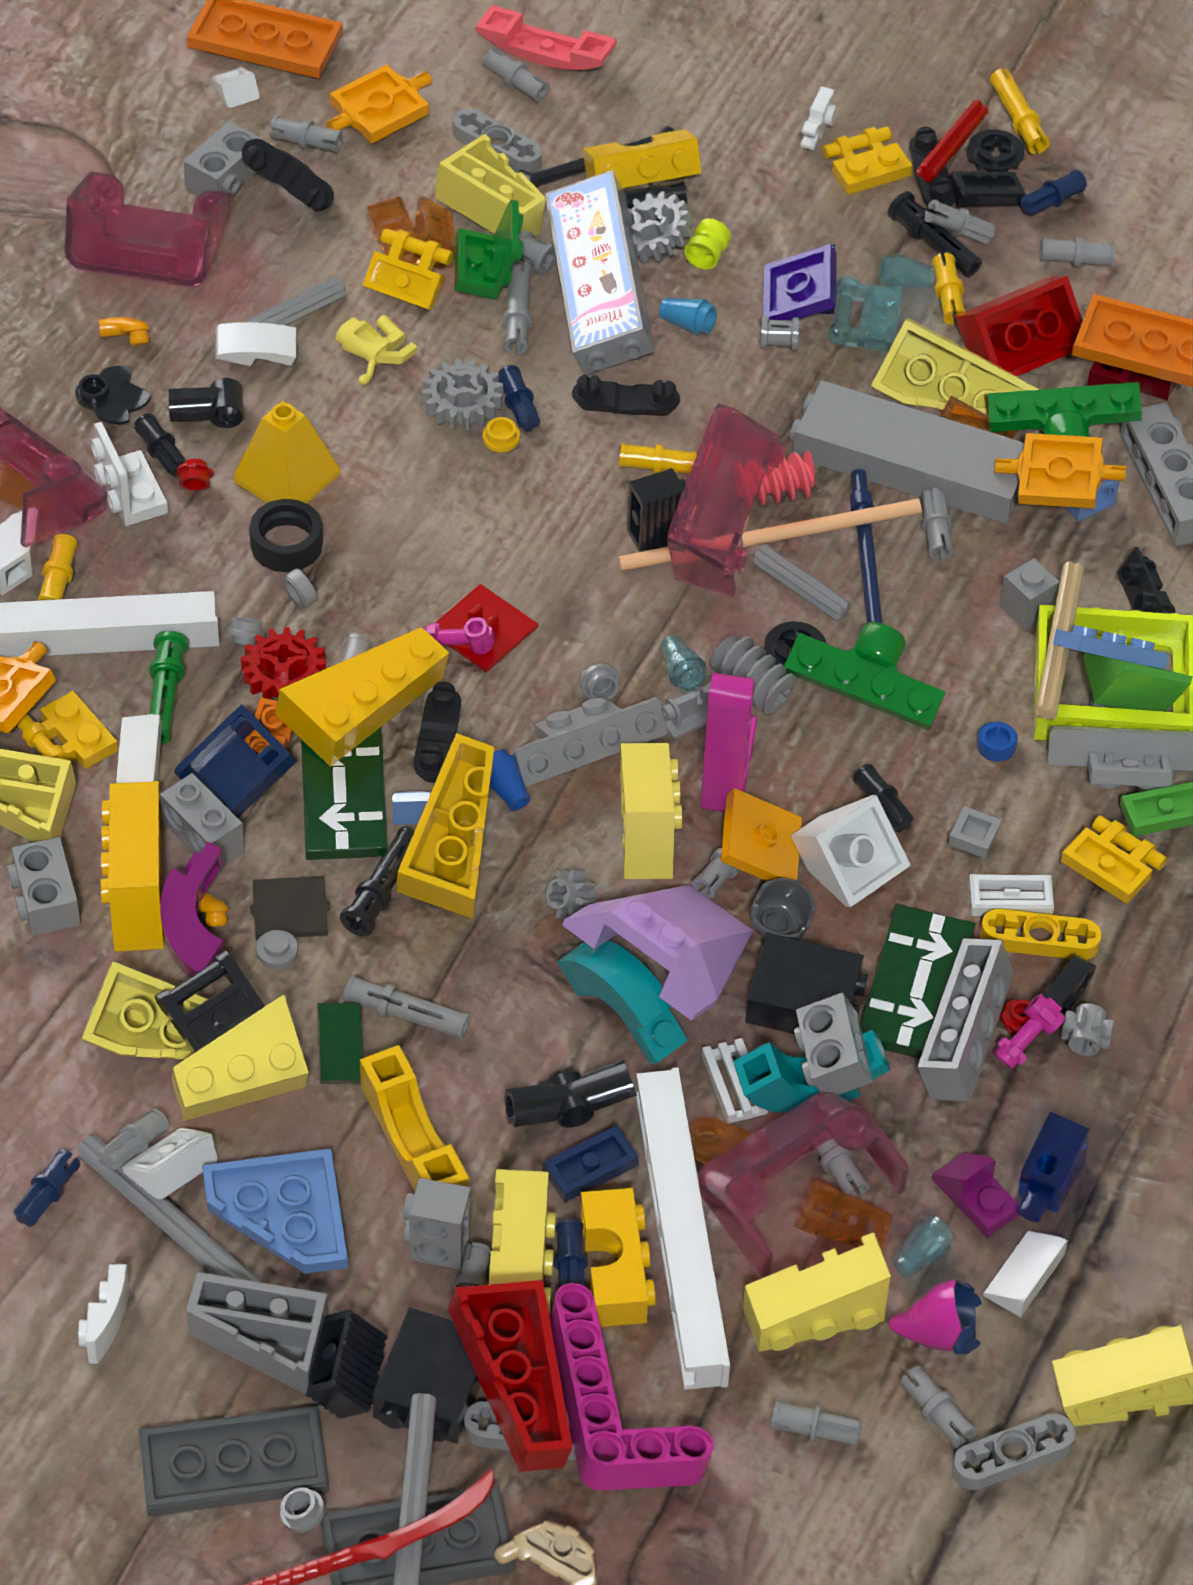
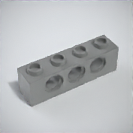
[1120,402,1193,546]
[918,938,1014,1102]

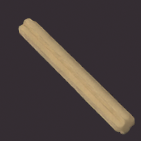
[1035,561,1084,720]

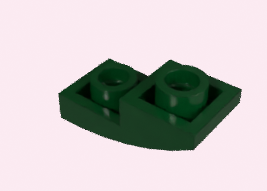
[317,1003,363,1084]

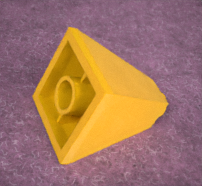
[233,401,341,504]

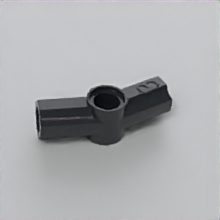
[504,1060,637,1128]

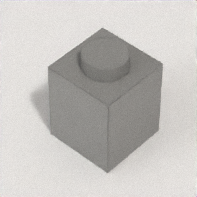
[1000,558,1060,630]

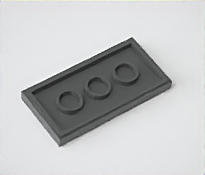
[138,1406,328,1517]
[320,1484,515,1585]

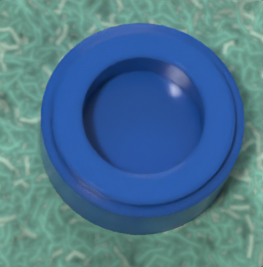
[977,722,1018,762]

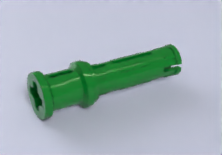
[149,631,189,745]

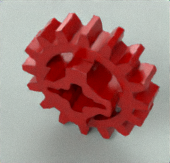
[241,627,327,700]

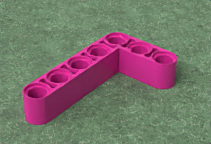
[701,673,757,812]
[549,1283,714,1491]

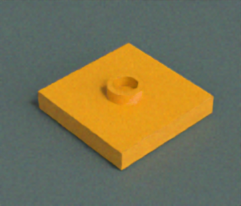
[721,788,802,881]

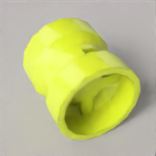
[684,219,731,270]

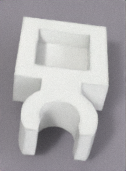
[800,86,838,150]

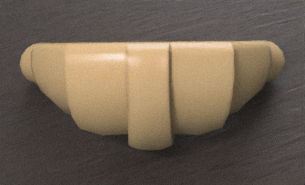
[494,1520,597,1585]

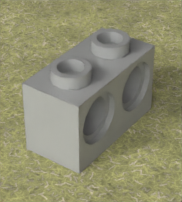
[183,121,262,205]
[160,773,245,866]
[6,837,81,936]
[794,992,873,1099]
[403,1178,471,1270]

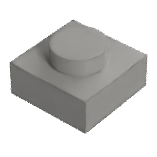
[948,806,1002,859]

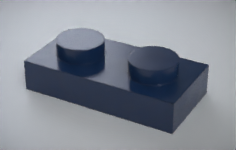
[543,1125,639,1203]

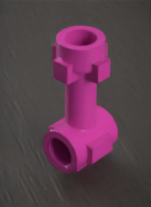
[422,617,495,654]
[993,994,1066,1069]

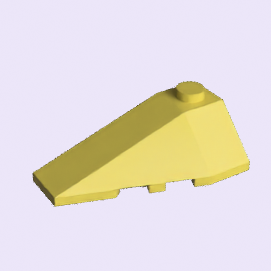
[871,318,1038,417]
[81,961,209,1060]

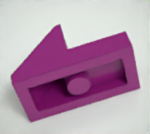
[931,1152,1021,1237]

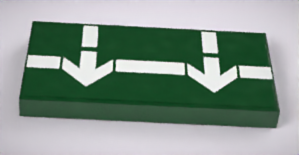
[301,727,387,860]
[860,904,976,1059]

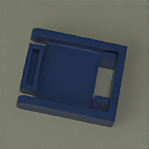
[174,704,297,818]

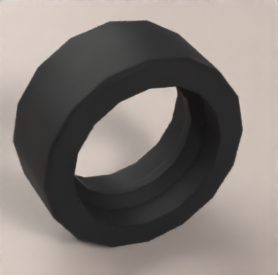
[249,499,323,573]

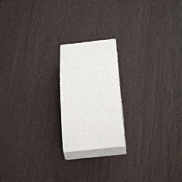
[216,322,296,366]
[78,1264,129,1364]

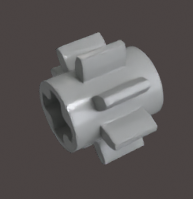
[546,870,596,919]
[1061,1003,1115,1056]

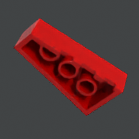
[448,1280,573,1472]

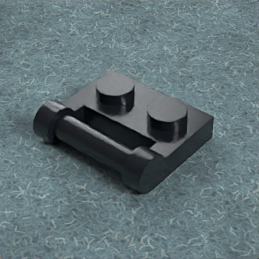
[154,950,265,1054]

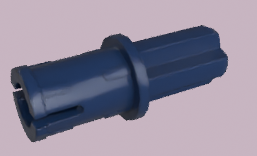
[1020,169,1087,216]
[498,365,540,432]
[13,1149,80,1227]
[554,1219,588,1288]

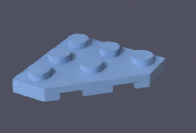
[202,1149,348,1274]

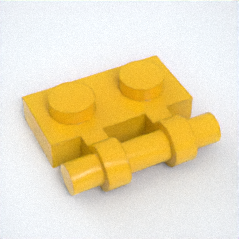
[822,126,912,195]
[362,228,453,311]
[17,691,118,770]
[1061,815,1168,904]

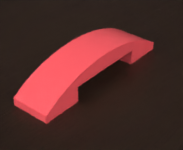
[476,5,617,70]

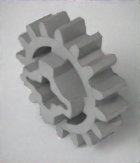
[628,192,693,263]
[422,358,503,430]

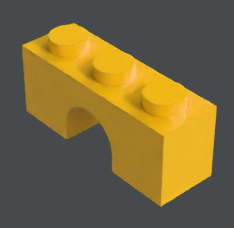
[583,129,701,188]
[580,1188,655,1327]

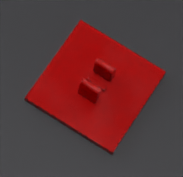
[435,584,539,673]

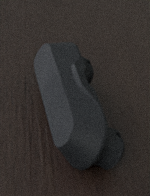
[909,127,956,213]
[242,139,334,211]
[572,374,680,416]
[413,682,461,783]

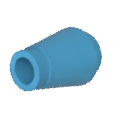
[659,297,717,336]

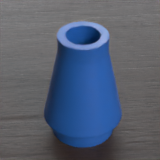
[490,750,531,811]

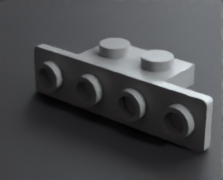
[513,697,667,786]
[1047,726,1193,790]

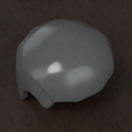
[750,877,816,940]

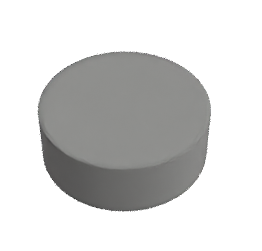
[283,568,317,609]

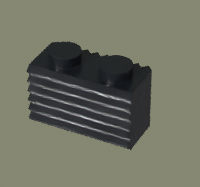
[627,468,690,552]
[306,1309,388,1419]

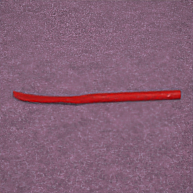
[243,1469,495,1585]

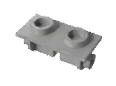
[661,683,711,740]

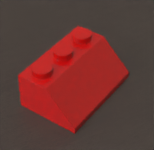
[955,275,1083,376]

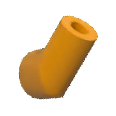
[98,316,150,346]
[198,893,229,927]

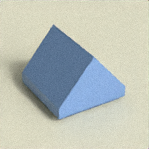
[393,791,431,825]

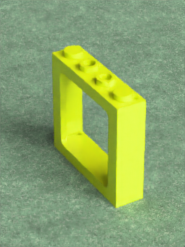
[1034,605,1193,740]

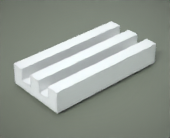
[969,874,1054,916]
[701,1038,768,1124]

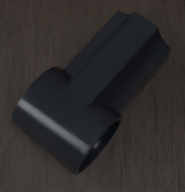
[169,378,243,428]

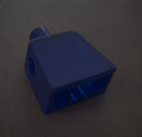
[1016,1111,1090,1222]

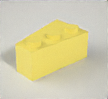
[435,134,546,237]
[620,743,682,879]
[0,749,76,842]
[171,994,309,1121]
[489,1169,556,1314]
[743,1232,891,1352]
[1052,1325,1193,1426]

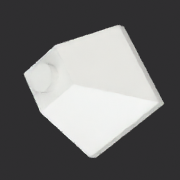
[791,795,911,907]

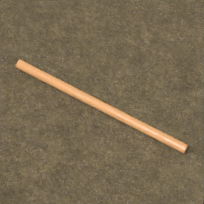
[618,498,922,571]

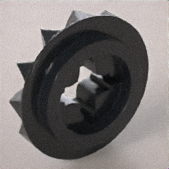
[967,129,1025,172]
[764,621,827,665]

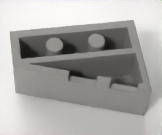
[186,1272,329,1395]

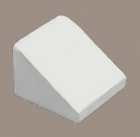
[211,67,259,108]

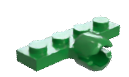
[988,382,1142,437]
[784,622,946,731]

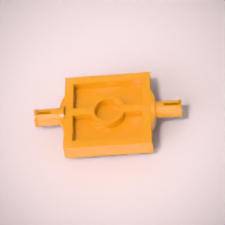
[326,64,432,144]
[995,433,1127,509]
[0,641,56,733]

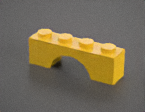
[360,1045,469,1191]

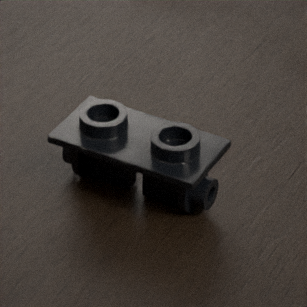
[1117,547,1175,614]

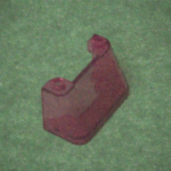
[64,171,231,287]

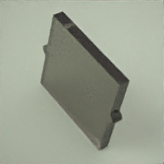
[250,876,330,940]

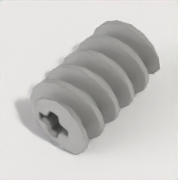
[710,635,797,715]

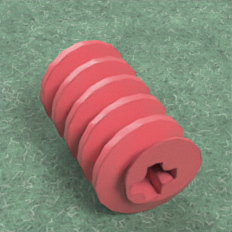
[731,451,815,509]

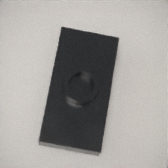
[948,171,1026,206]

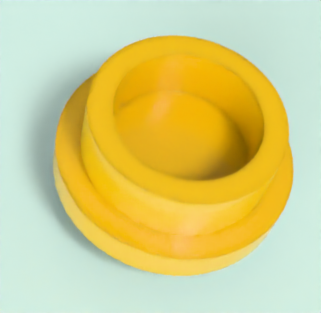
[482,417,520,453]

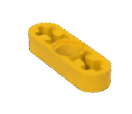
[980,909,1102,960]

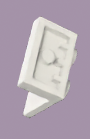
[90,422,168,526]

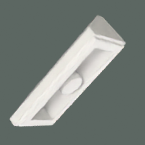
[116,714,163,783]
[122,1127,218,1199]
[983,1231,1068,1317]

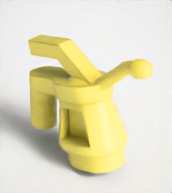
[335,315,418,385]

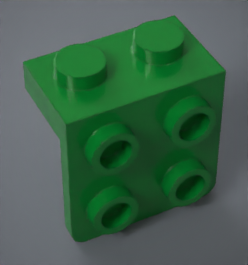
[454,199,524,300]

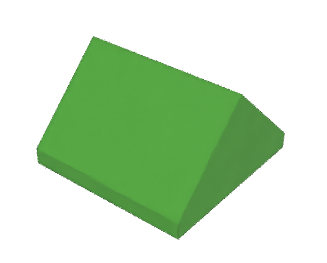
[1084,652,1193,712]

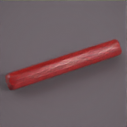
[917,100,988,182]

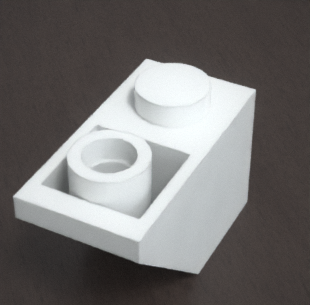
[0,505,39,595]

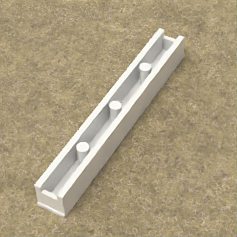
[0,591,219,657]
[635,1068,730,1390]

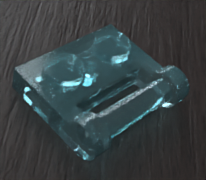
[828,276,903,351]

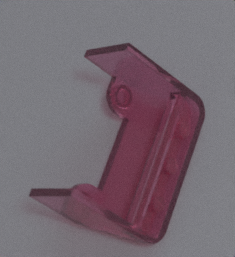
[668,403,786,597]
[0,407,107,548]
[698,1092,910,1279]

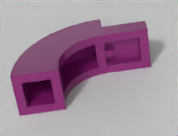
[160,842,224,978]

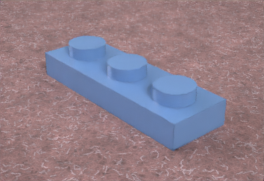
[1053,625,1169,669]

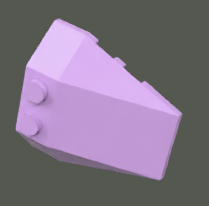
[562,884,753,1021]

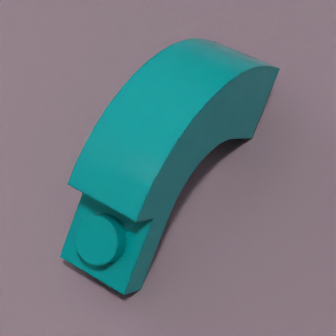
[557,940,688,1064]
[733,1030,891,1114]

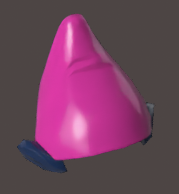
[889,1279,982,1355]

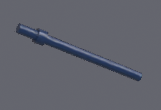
[850,469,883,624]

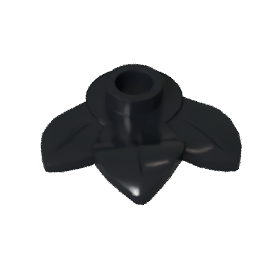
[75,366,151,425]

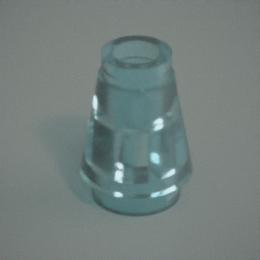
[878,253,934,289]
[660,635,706,691]
[891,1214,955,1279]

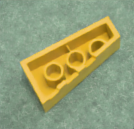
[275,627,449,767]
[397,733,494,919]
[101,781,164,952]

